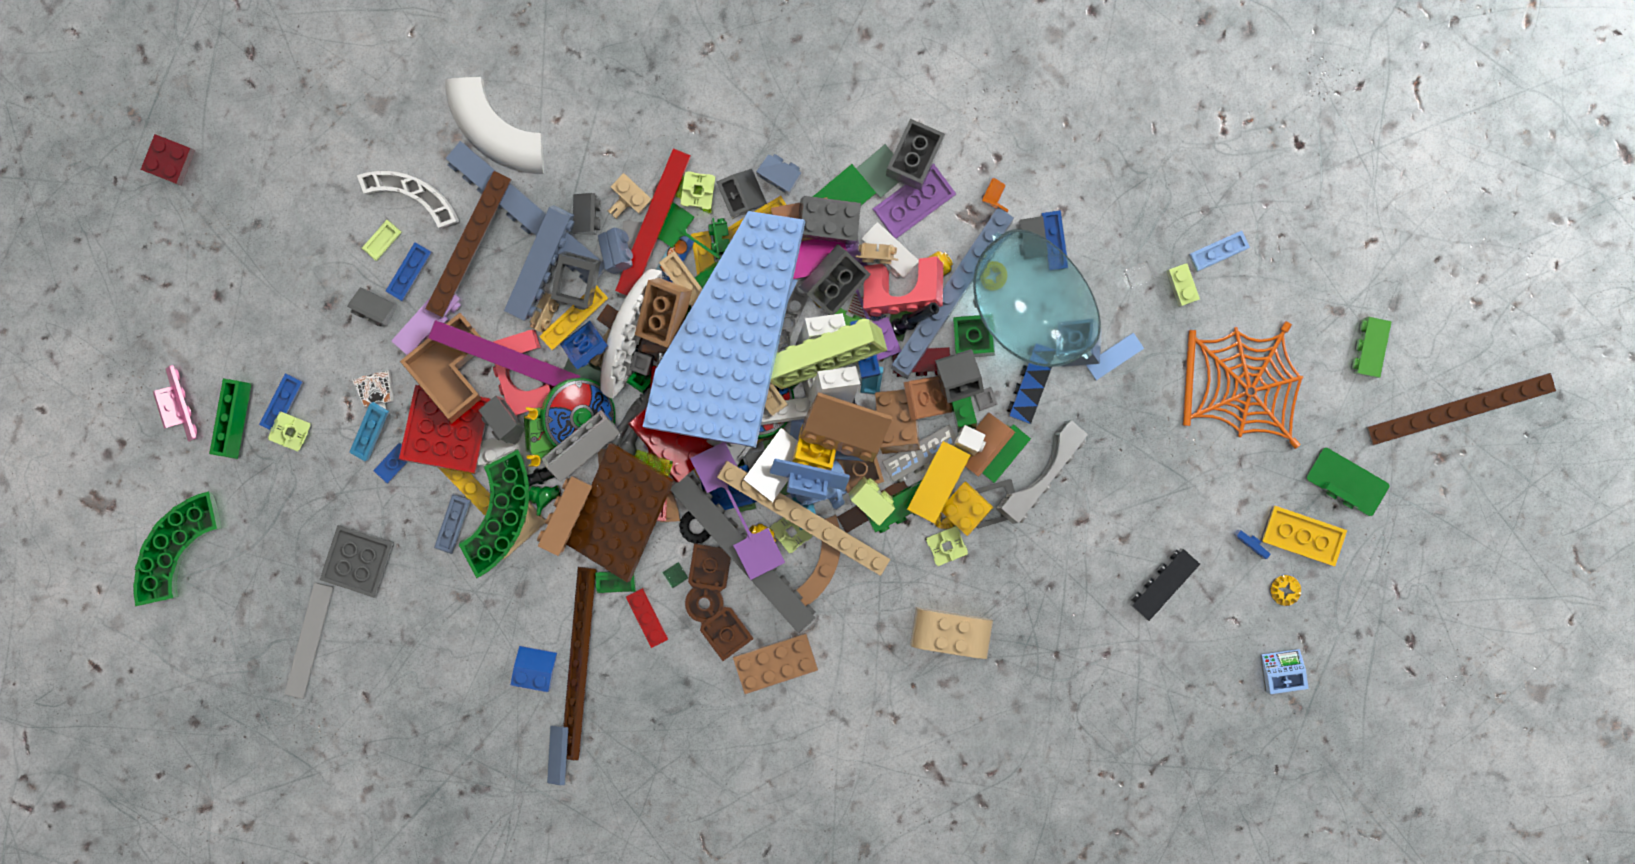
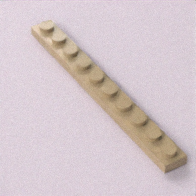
[659,251,788,416]
[717,460,891,576]

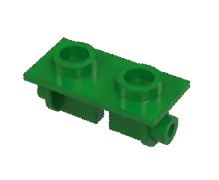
[708,218,730,260]

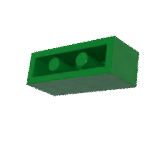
[982,424,1031,483]

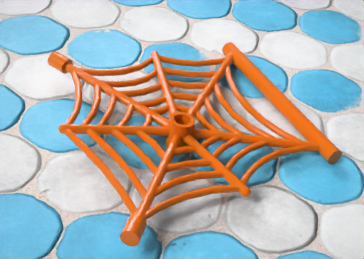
[1183,321,1304,449]

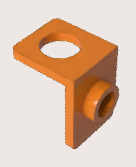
[982,178,1009,213]

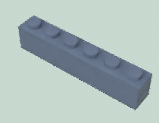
[504,205,575,321]

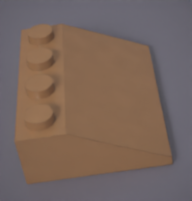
[799,392,893,462]

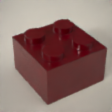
[140,134,196,186]

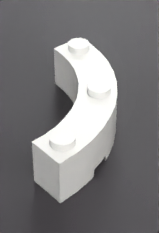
[357,171,459,229]

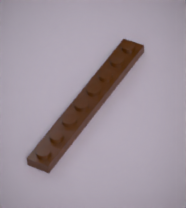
[425,171,512,317]

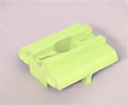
[681,171,716,209]
[268,411,310,451]
[770,517,813,554]
[926,526,968,566]

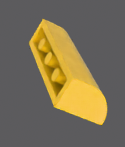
[907,441,971,524]

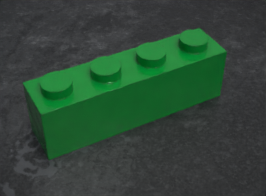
[209,378,251,459]
[865,479,923,533]

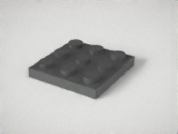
[320,525,393,598]

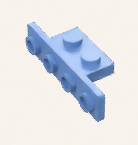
[770,458,850,501]

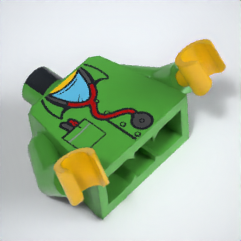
[524,407,555,467]

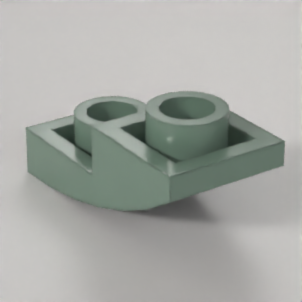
[564,358,601,384]

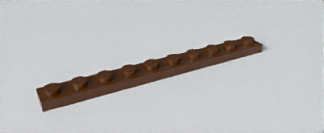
[1366,373,1556,445]
[563,567,596,761]

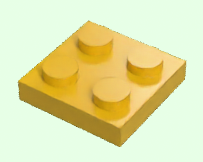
[942,481,994,536]

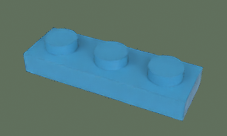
[349,402,389,462]

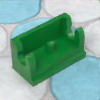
[595,571,636,593]

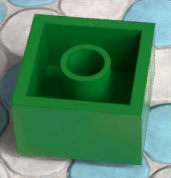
[953,314,995,357]

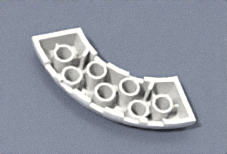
[445,77,544,174]
[600,269,662,399]

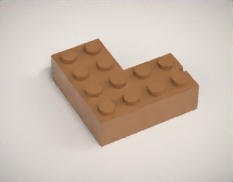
[400,313,481,424]

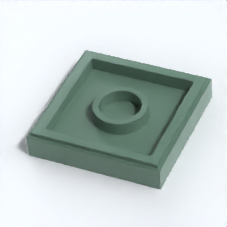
[856,144,899,198]

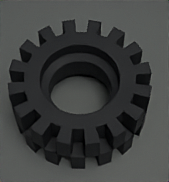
[679,511,711,544]

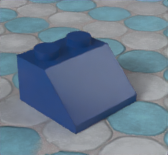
[510,646,557,692]

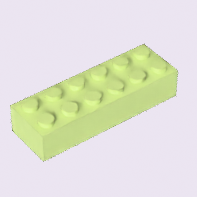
[770,319,887,389]

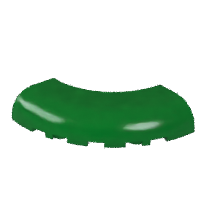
[459,449,529,579]
[133,491,222,607]

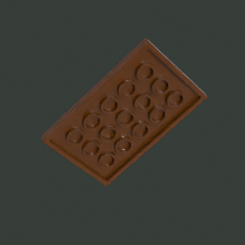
[566,443,675,582]

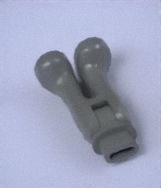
[611,387,650,456]

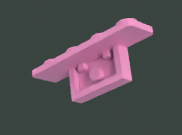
[153,365,197,442]

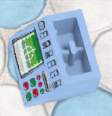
[1261,649,1309,694]

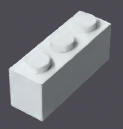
[861,222,919,279]

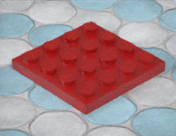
[399,385,491,474]
[628,407,713,483]

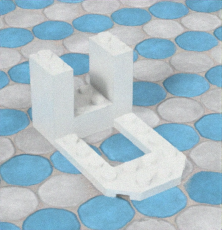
[761,313,860,425]

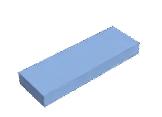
[1189,231,1250,271]
[1086,333,1144,380]

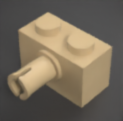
[607,173,652,219]

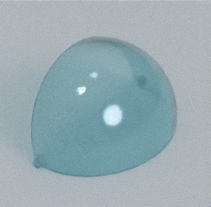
[973,229,1101,367]

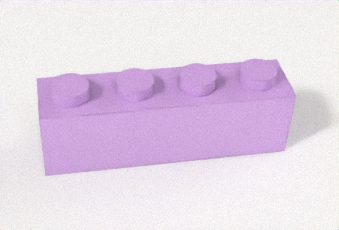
[392,294,462,355]

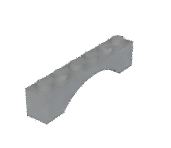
[996,420,1088,524]

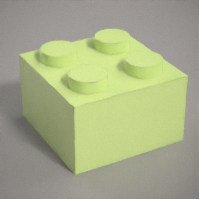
[848,477,895,526]

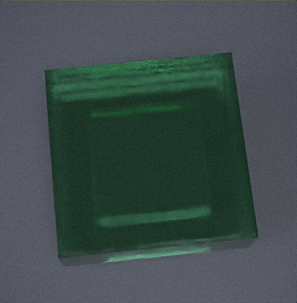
[662,562,689,588]

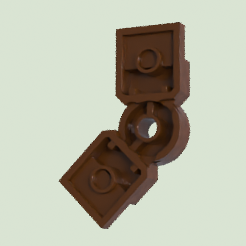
[685,544,754,661]

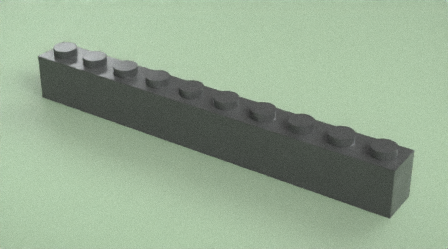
[671,474,816,633]

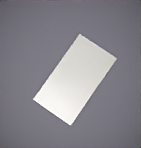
[744,428,797,502]

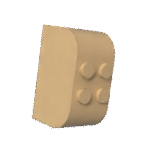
[910,607,993,659]

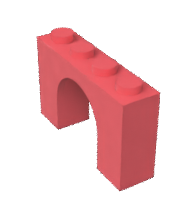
[863,256,943,317]
[493,330,553,416]

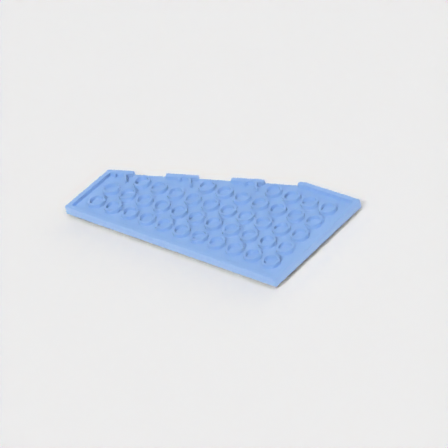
[643,211,805,448]

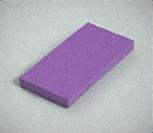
[872,164,956,239]

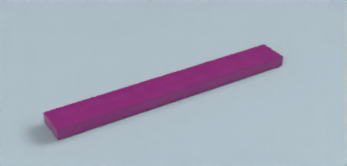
[428,320,580,387]

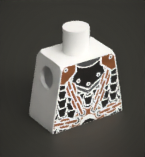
[352,370,393,409]

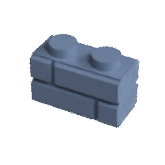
[598,227,633,274]

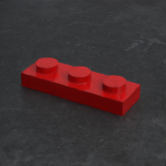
[626,588,669,648]

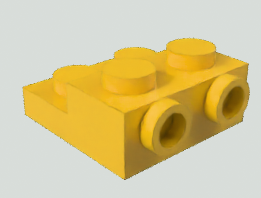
[792,424,836,471]

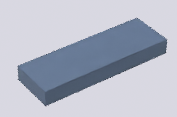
[434,493,471,554]
[547,725,568,785]

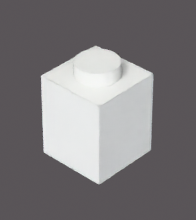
[953,425,986,456]

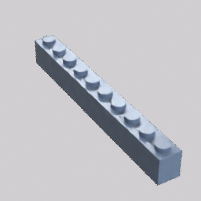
[446,141,605,284]
[891,207,1014,379]

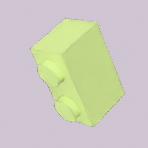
[1166,263,1200,307]

